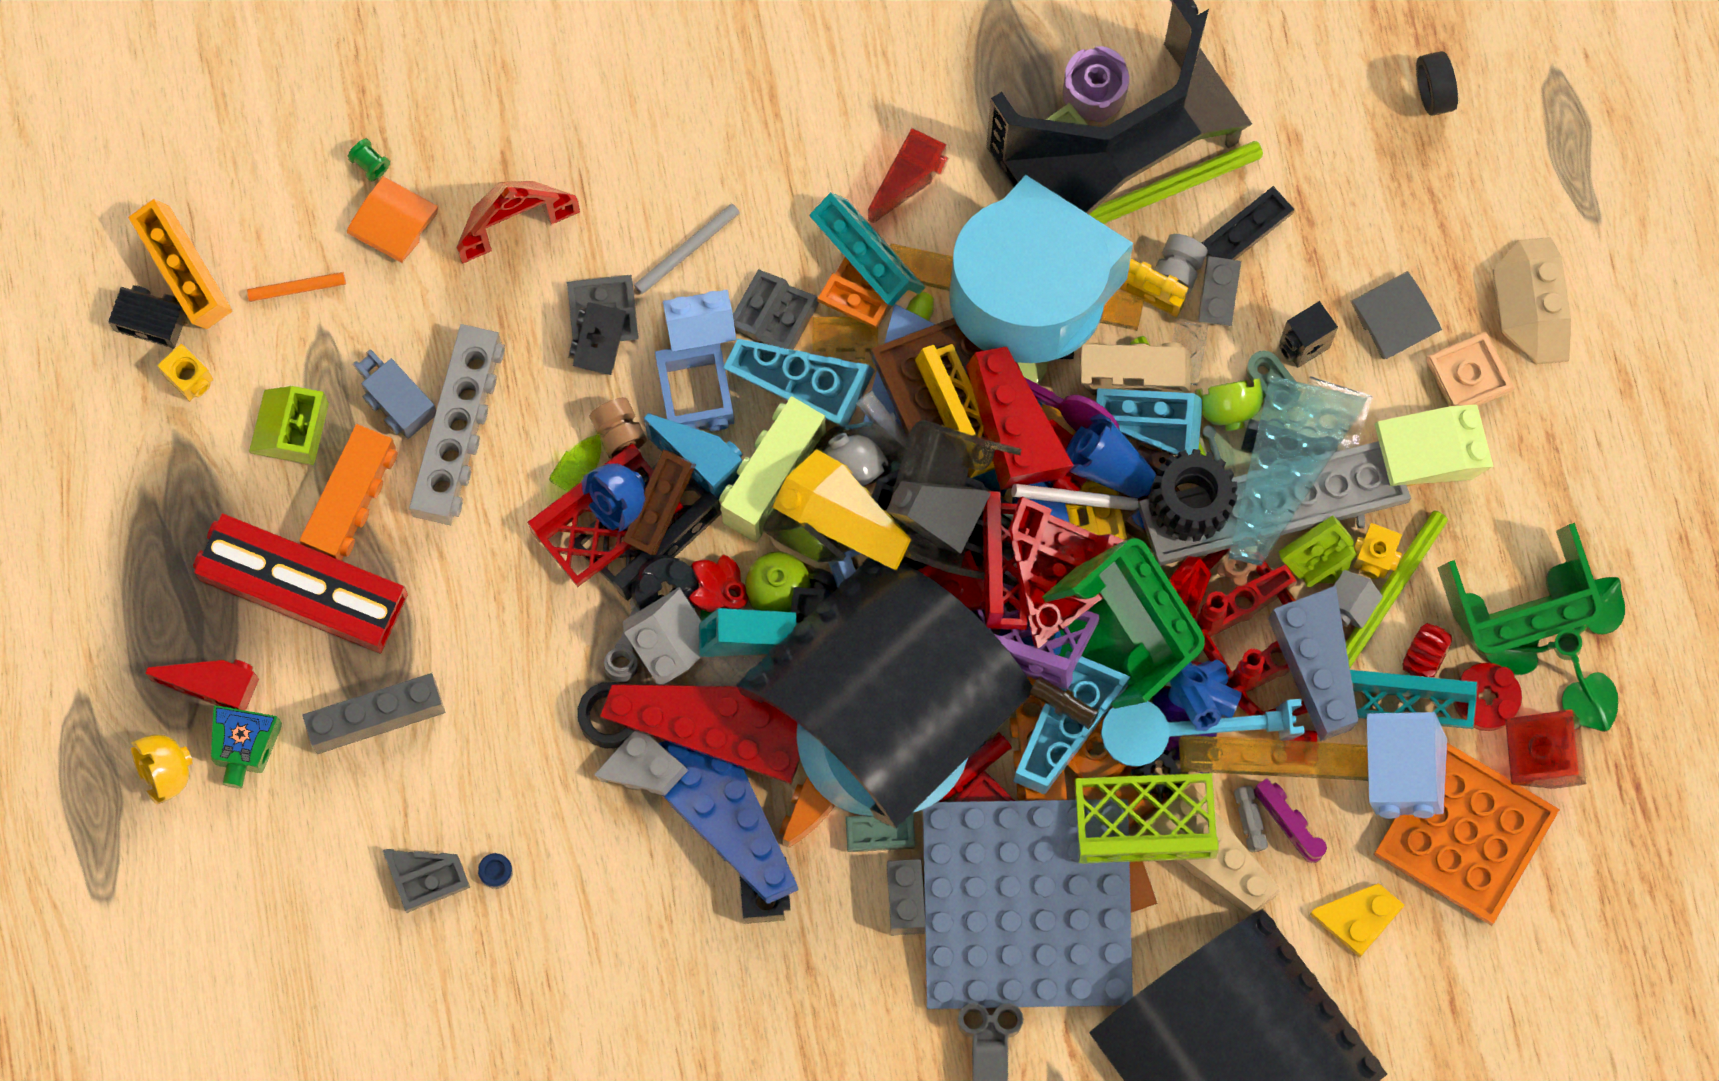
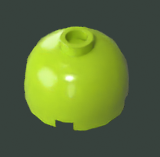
[1195,378,1263,431]
[745,551,811,612]

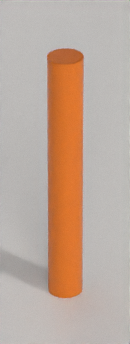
[247,272,346,302]

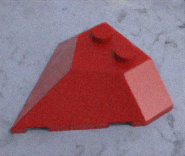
[456,181,580,264]
[1009,497,1125,649]

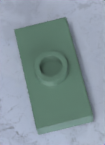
[846,813,915,852]

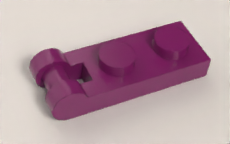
[1254,778,1327,863]

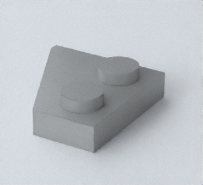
[594,730,688,795]

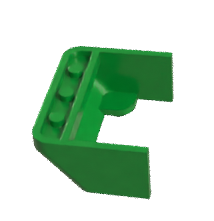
[1438,523,1602,655]
[1042,538,1204,709]

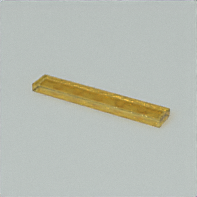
[1179,735,1369,781]

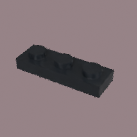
[1202,186,1295,260]

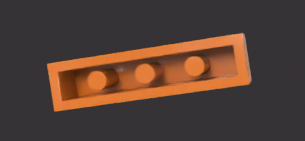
[299,424,398,561]

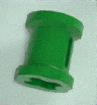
[347,138,390,181]

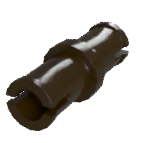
[1029,676,1100,729]

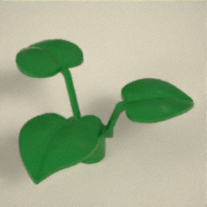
[1485,577,1625,732]

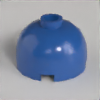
[582,463,645,532]

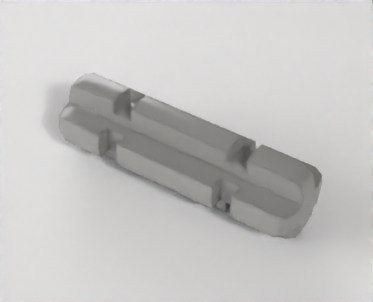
[1234,786,1268,852]

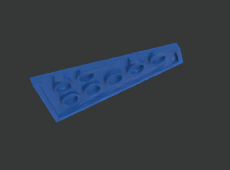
[658,741,799,904]

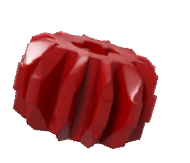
[1402,623,1452,678]

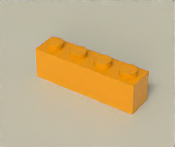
[128,199,233,329]

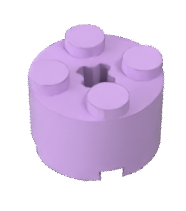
[1063,46,1129,122]

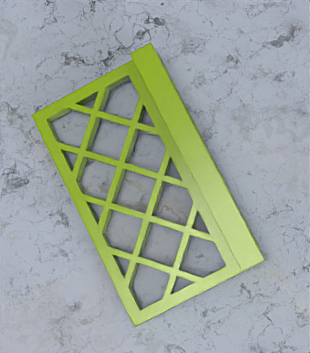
[1075,773,1219,864]

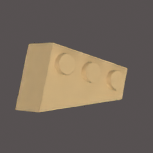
[1081,343,1190,395]

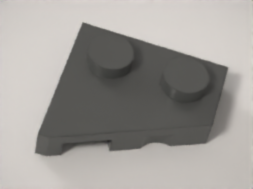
[383,849,471,913]

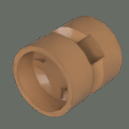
[589,397,647,459]

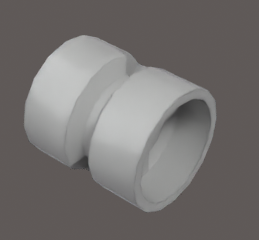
[1155,234,1208,294]

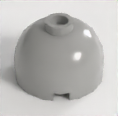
[824,433,888,486]

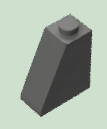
[886,481,990,553]

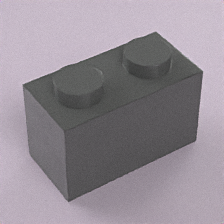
[1197,256,1241,326]
[887,859,926,936]

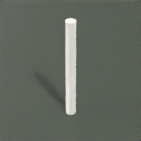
[1011,484,1138,511]

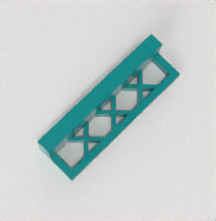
[809,192,926,306]
[1350,670,1477,729]

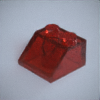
[1505,709,1587,789]

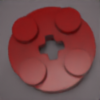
[1453,663,1522,731]

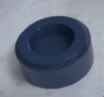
[478,853,513,889]

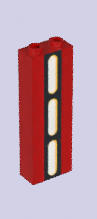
[193,513,408,654]

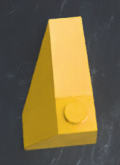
[772,450,911,570]

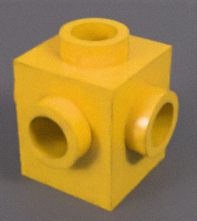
[1353,523,1402,579]

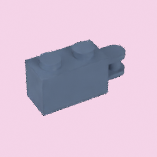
[353,349,436,439]

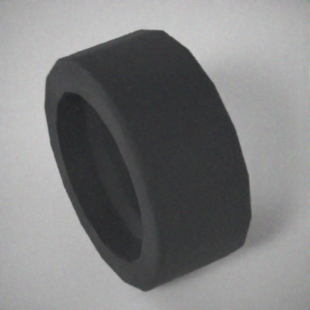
[1416,51,1458,116]
[578,682,635,749]

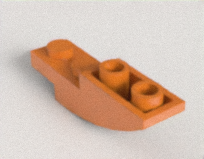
[779,777,835,848]

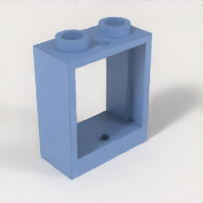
[655,343,734,431]

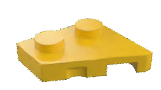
[1310,883,1405,958]

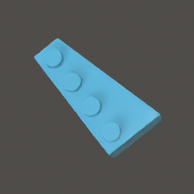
[1013,651,1130,795]

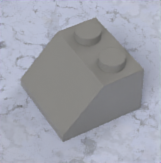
[622,587,702,685]

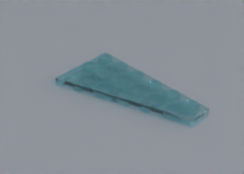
[1228,376,1368,566]

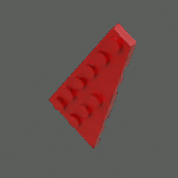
[600,685,800,785]

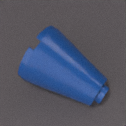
[1065,413,1156,499]

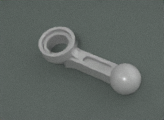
[604,598,639,682]

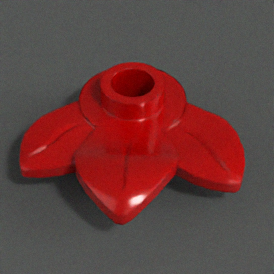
[688,554,748,612]

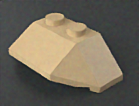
[1493,237,1571,365]

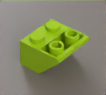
[249,386,329,465]

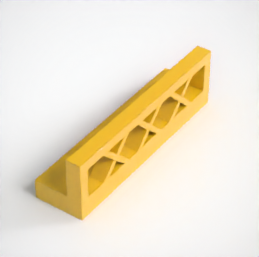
[915,344,995,478]

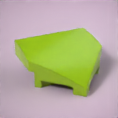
[1278,515,1356,587]

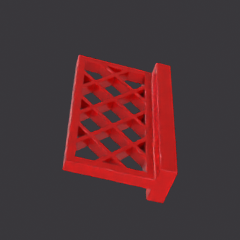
[527,443,683,588]

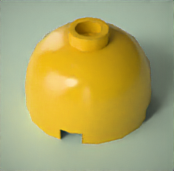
[131,734,193,805]

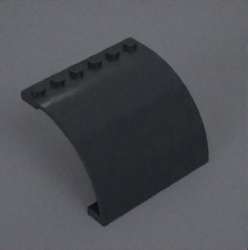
[736,557,1033,828]
[1089,908,1388,1081]

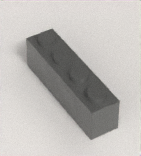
[302,673,446,754]

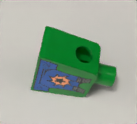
[211,705,282,789]

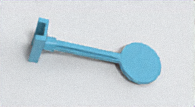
[1101,699,1304,767]

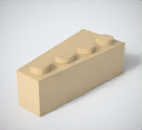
[1137,784,1280,916]

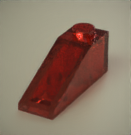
[868,128,949,223]

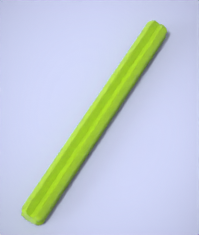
[1089,141,1263,224]
[1345,510,1448,668]

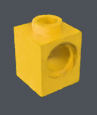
[157,343,213,402]

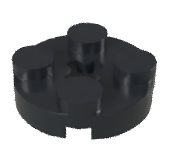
[631,555,699,611]

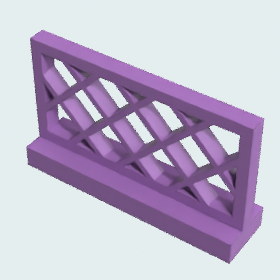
[972,576,1099,690]

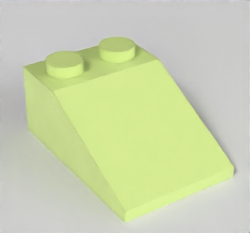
[1375,405,1494,486]

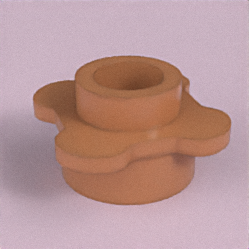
[1217,548,1257,586]

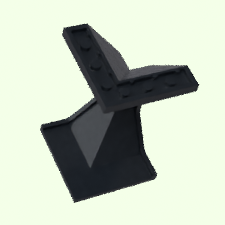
[986,0,1253,215]

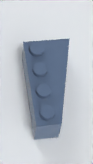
[1268,586,1358,741]

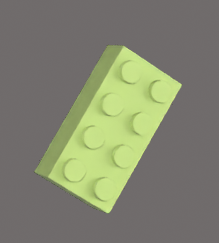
[719,396,826,543]

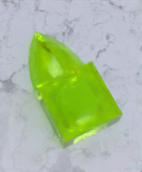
[549,435,601,492]

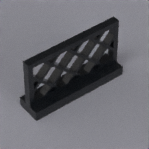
[574,462,722,601]

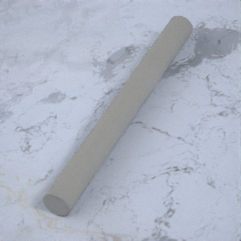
[634,203,740,295]

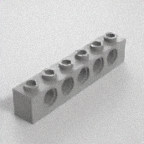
[409,324,505,526]

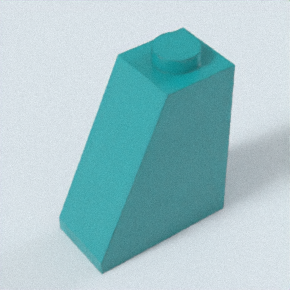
[699,608,799,657]

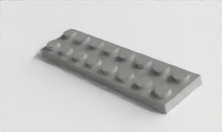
[1138,441,1411,566]

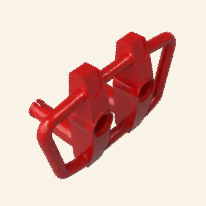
[1195,543,1308,716]

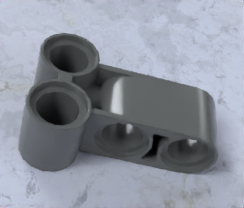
[957,1003,1024,1081]

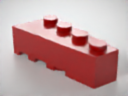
[966,347,1074,490]

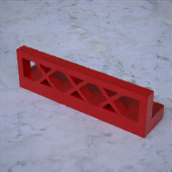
[982,491,1027,630]

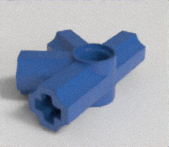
[1168,659,1241,731]

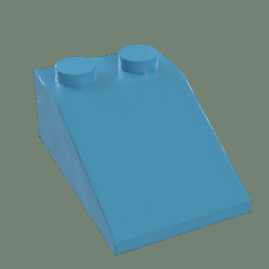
[644,413,743,500]

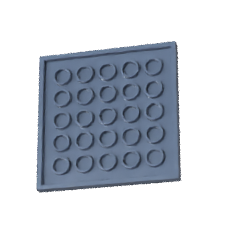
[923,799,1133,1009]

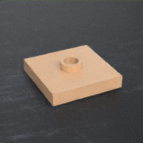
[1426,332,1515,406]

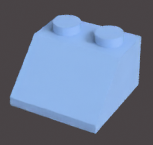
[663,290,737,352]

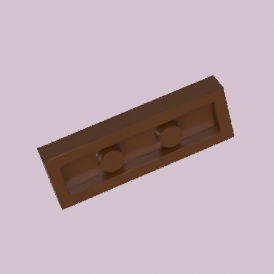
[623,450,696,555]

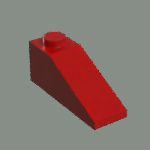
[145,659,259,711]

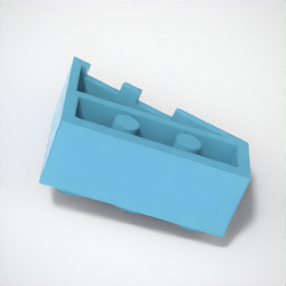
[1096,388,1202,456]

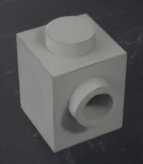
[1334,570,1383,629]

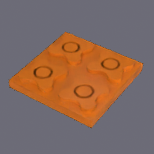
[1373,743,1560,926]

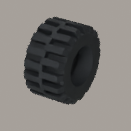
[1149,449,1238,542]

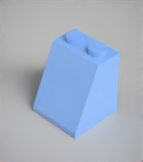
[1367,712,1447,819]

